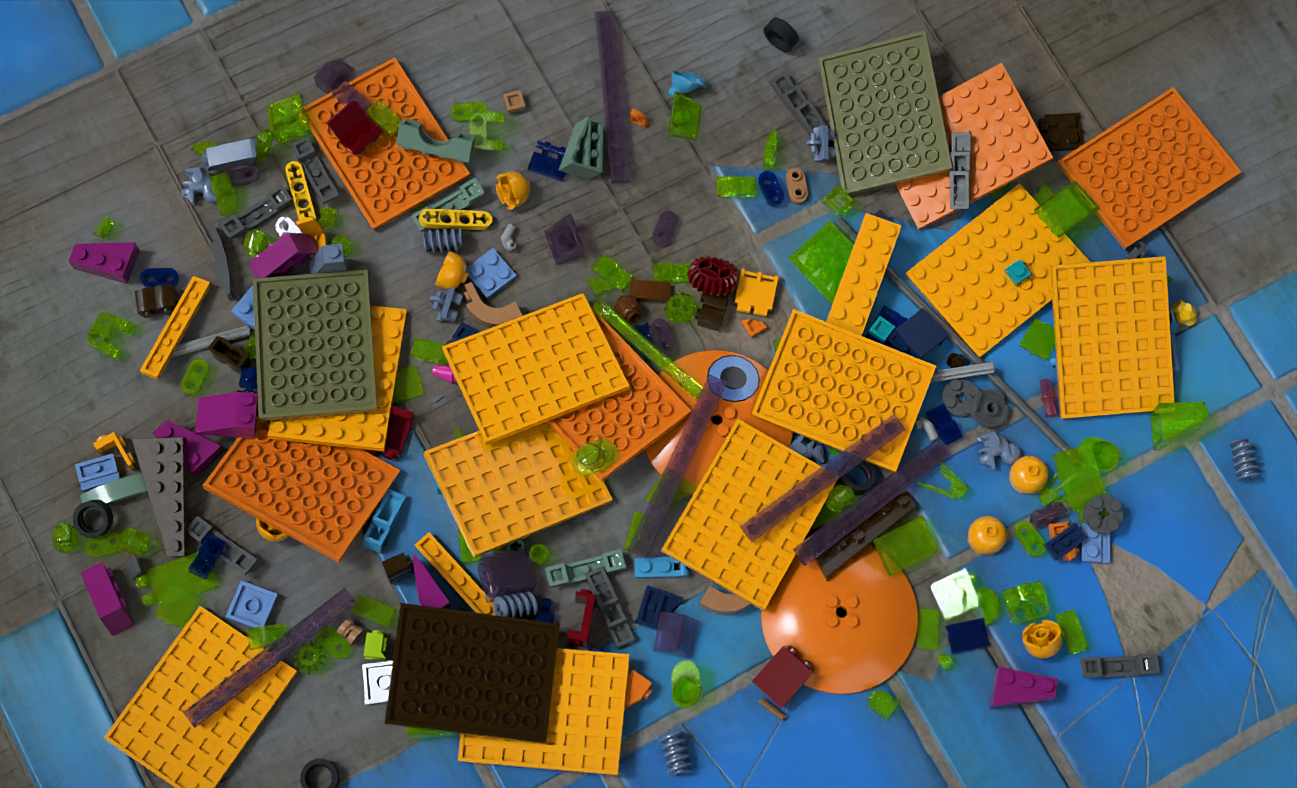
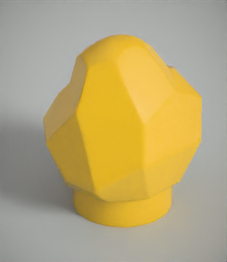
[1171,300,1196,326]

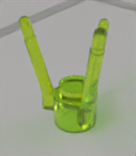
[918,461,969,500]
[1038,472,1086,508]

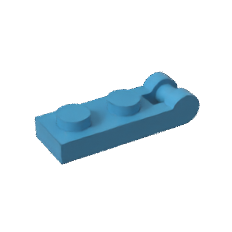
[634,557,690,579]

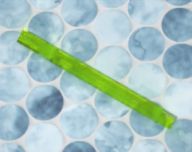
[592,299,704,399]

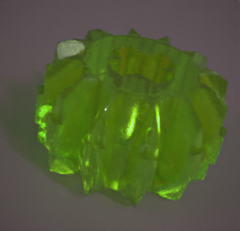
[664,291,697,325]
[293,640,327,675]

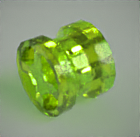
[318,207,339,228]
[331,235,352,257]
[529,544,549,566]
[1011,583,1035,604]

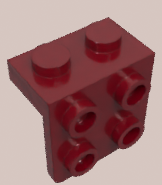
[327,100,383,156]

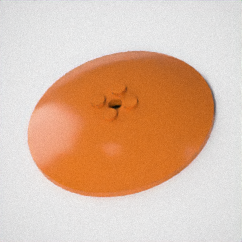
[761,545,918,695]

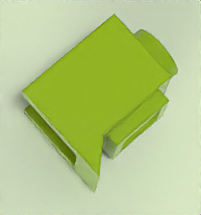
[364,630,388,661]

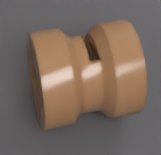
[337,617,365,645]

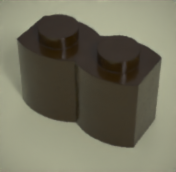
[135,284,178,318]
[695,292,730,331]
[209,336,251,374]
[382,552,414,584]

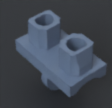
[806,125,835,161]
[429,288,463,323]

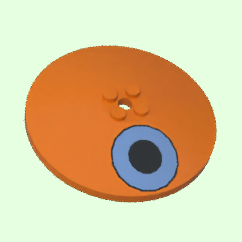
[644,350,793,496]

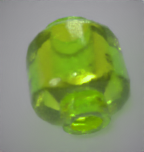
[242,229,270,257]
[826,485,855,514]
[51,522,79,553]
[118,527,149,555]

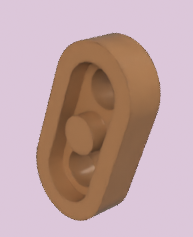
[786,168,808,205]

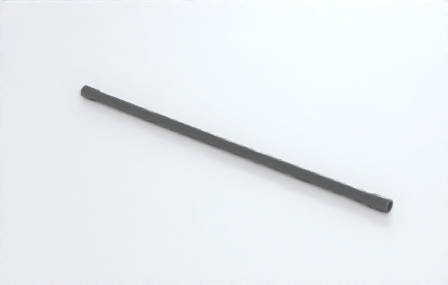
[834,217,1081,466]

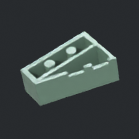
[559,116,603,179]

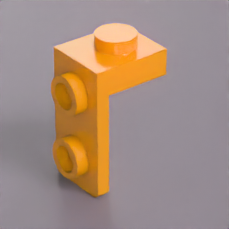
[296,217,328,258]
[93,432,136,470]

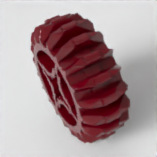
[688,256,739,297]

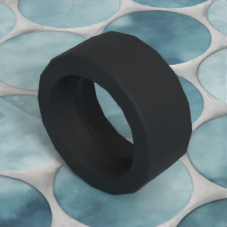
[763,17,799,52]
[837,457,877,496]
[73,500,114,538]
[300,759,340,788]

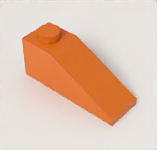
[625,669,653,710]

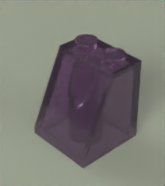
[477,550,536,603]

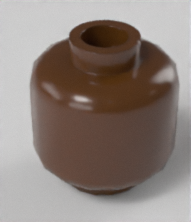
[614,295,642,323]

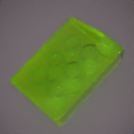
[788,221,854,305]

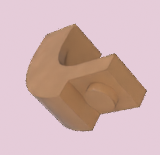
[463,282,523,329]
[699,586,752,615]

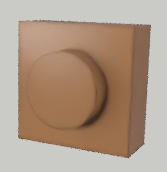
[503,90,526,113]

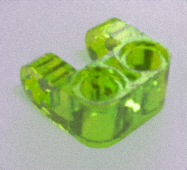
[469,112,505,150]
[87,312,136,361]
[1002,581,1049,626]

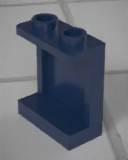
[887,308,949,360]

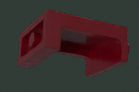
[365,406,414,460]
[567,589,596,648]
[752,645,815,708]

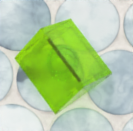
[668,91,702,140]

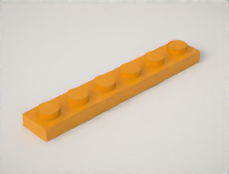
[140,276,211,380]
[414,532,495,615]

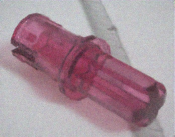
[1039,379,1057,417]

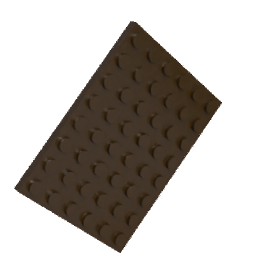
[384,603,560,744]

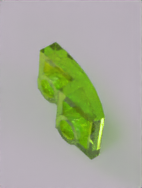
[763,129,779,172]
[209,172,239,216]
[716,176,756,198]
[591,255,634,293]
[653,262,691,284]
[410,338,449,365]
[917,608,939,650]
[1055,609,1089,655]
[246,624,290,651]

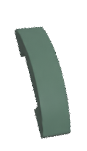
[411,178,485,232]
[80,473,148,514]
[545,549,626,587]

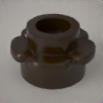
[946,353,964,368]

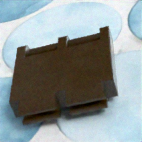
[1038,113,1084,151]

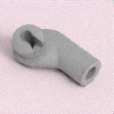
[501,224,517,251]
[914,417,939,441]

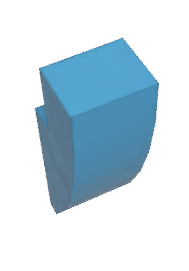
[363,489,406,553]

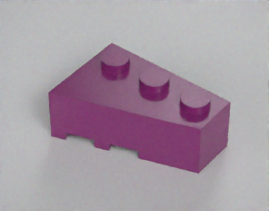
[249,232,319,278]
[69,242,140,284]
[153,420,224,478]
[81,562,135,636]
[989,667,1058,709]

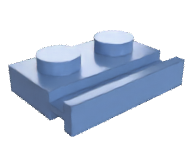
[75,454,120,492]
[1080,523,1110,564]

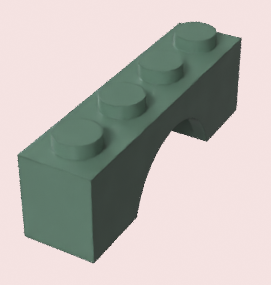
[396,118,476,163]

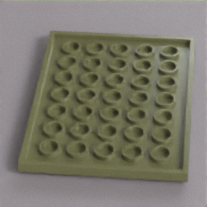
[818,30,953,196]
[253,270,377,421]

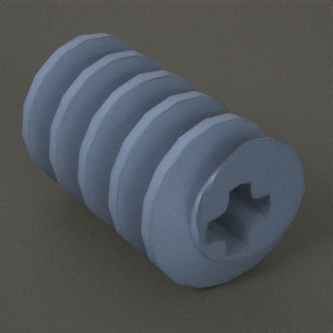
[423,228,462,253]
[1229,439,1261,481]
[493,591,537,618]
[660,731,693,776]

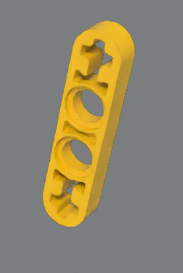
[286,161,317,221]
[418,209,492,230]

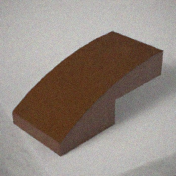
[630,280,671,303]

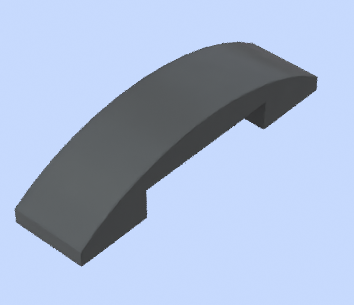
[291,137,340,204]
[219,185,292,240]
[188,516,258,576]
[1080,653,1160,678]

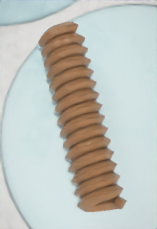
[758,698,787,721]

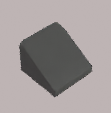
[125,554,145,580]

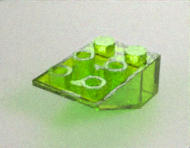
[1034,181,1100,238]

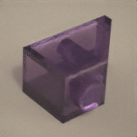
[314,58,354,94]

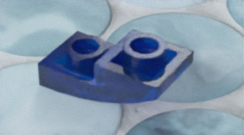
[925,403,963,446]
[189,534,226,580]

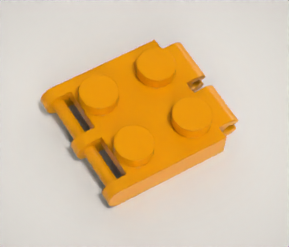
[734,268,778,317]

